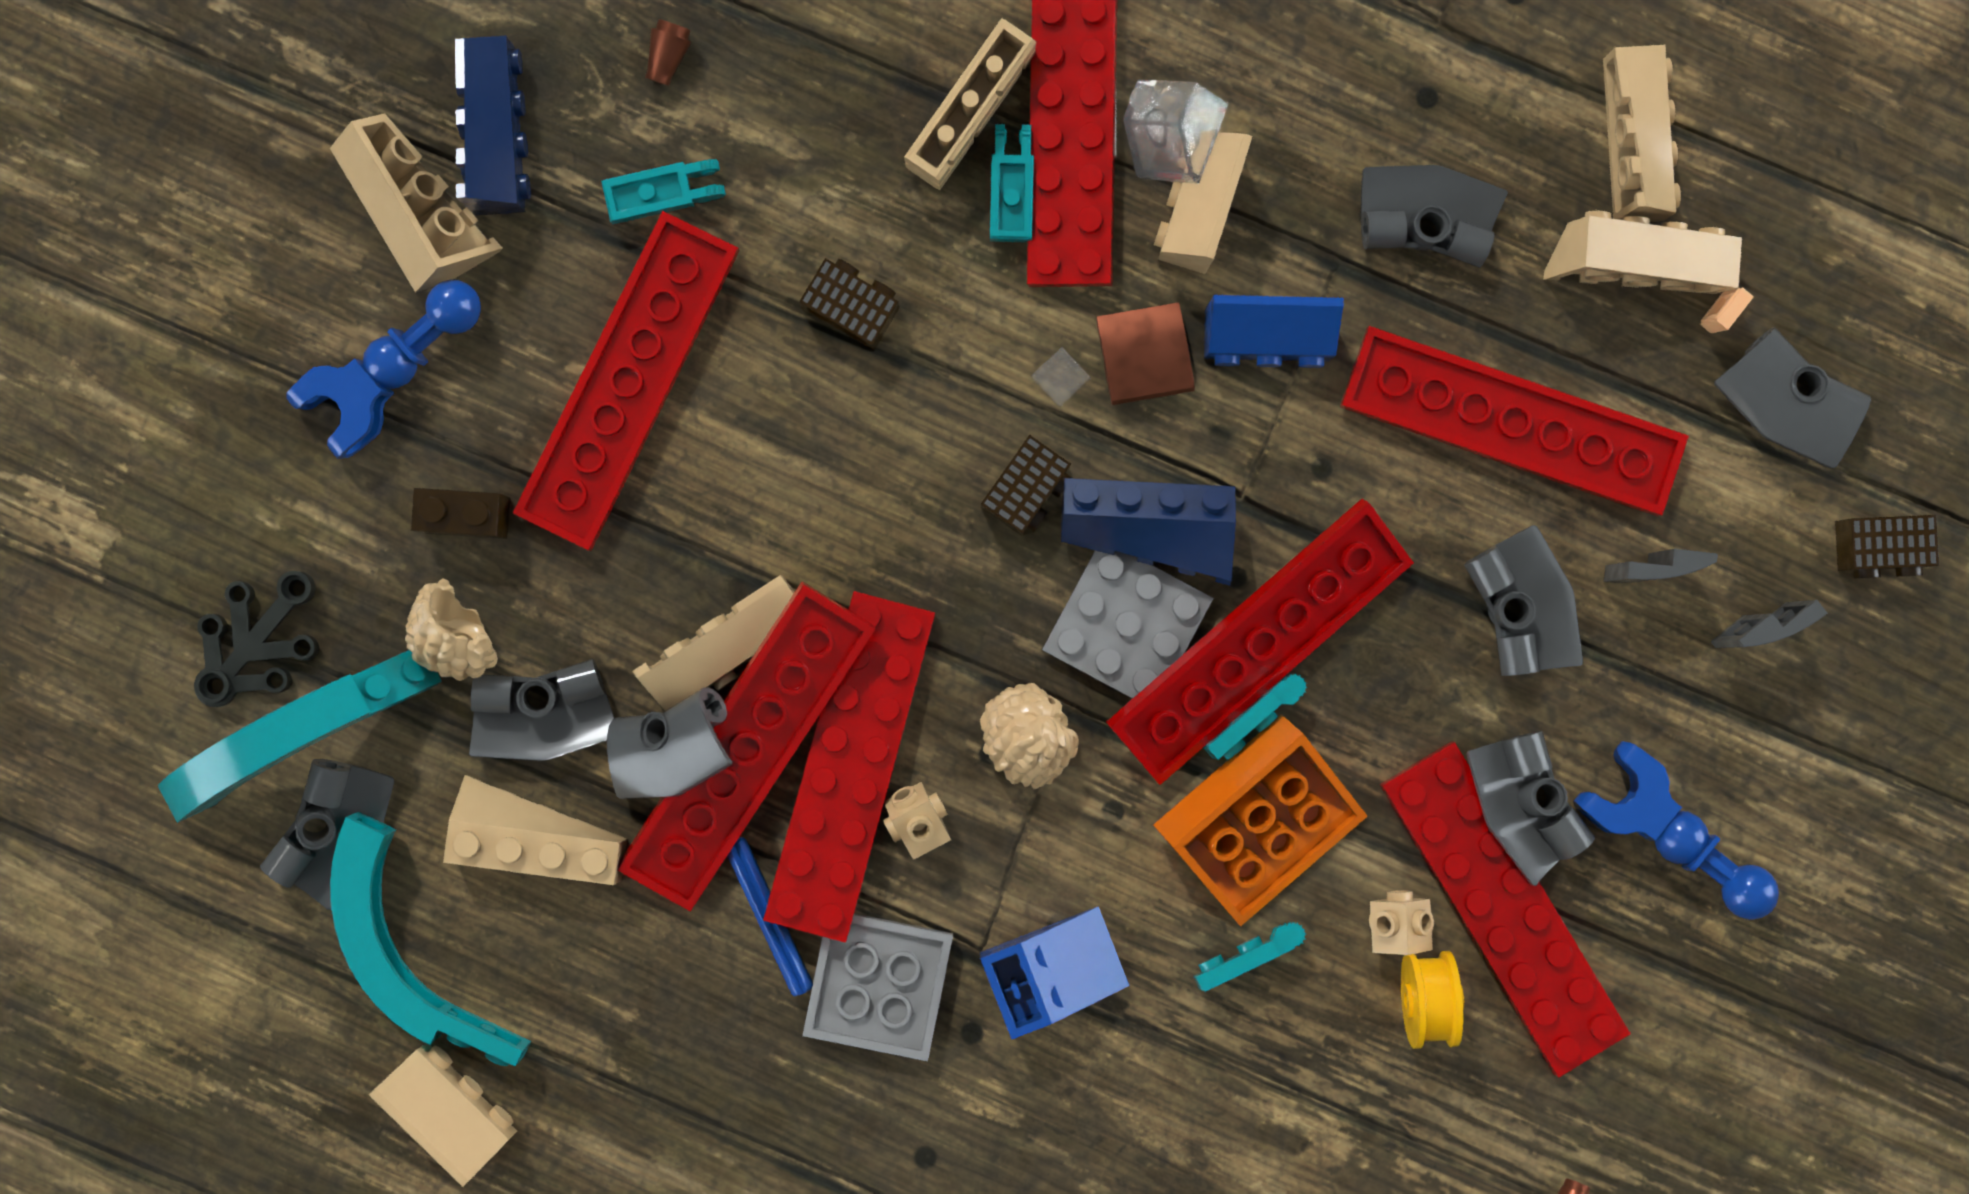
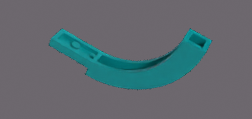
[157,650,442,823]
[330,812,531,1066]

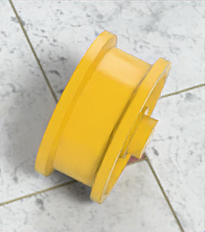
[1401,951,1464,1049]

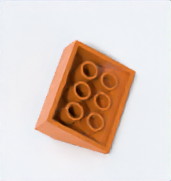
[1153,714,1368,927]

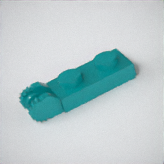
[990,124,1034,242]
[601,159,726,224]
[1203,674,1307,760]
[1193,922,1306,992]

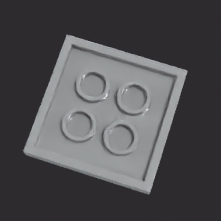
[1042,551,1214,699]
[802,914,953,1061]

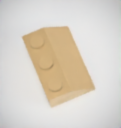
[1154,131,1253,274]
[369,1043,517,1187]

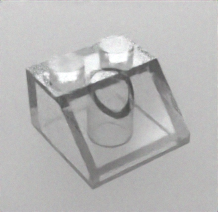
[1123,80,1229,184]

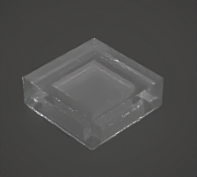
[1031,347,1091,408]

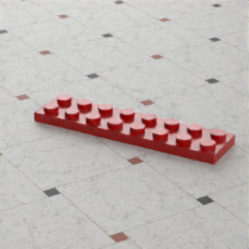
[1027,0,1117,287]
[513,211,740,551]
[1340,326,1689,517]
[1106,499,1414,785]
[617,581,875,912]
[763,591,936,943]
[1380,741,1631,1078]

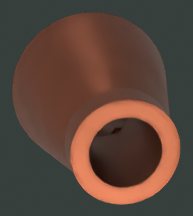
[645,19,692,86]

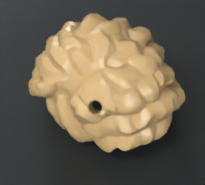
[405,579,498,681]
[980,683,1079,789]

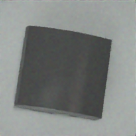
[1604,549,1718,583]
[1711,600,1827,648]

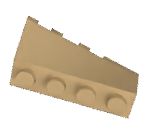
[1603,45,1681,222]
[330,113,503,293]
[1543,211,1742,294]
[632,575,794,711]
[443,775,628,885]

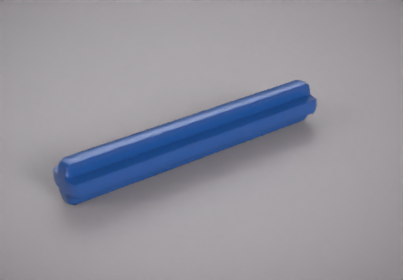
[727,837,813,997]

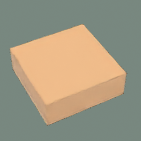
[1700,287,1754,333]

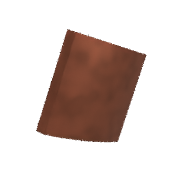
[1096,302,1195,405]

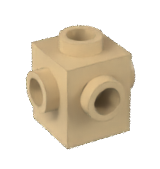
[883,782,951,860]
[1369,890,1434,955]

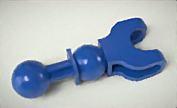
[286,279,481,459]
[1573,741,1779,920]

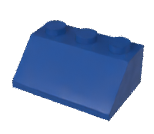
[1204,295,1344,368]

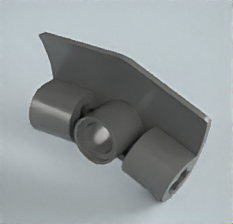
[1361,165,1508,268]
[1714,327,1871,469]
[1464,525,1583,676]
[469,659,614,761]
[607,687,732,799]
[1466,731,1595,886]
[260,759,394,910]

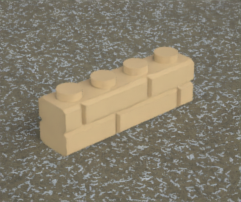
[904,18,1037,190]

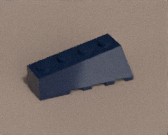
[455,35,531,216]
[1061,478,1236,586]

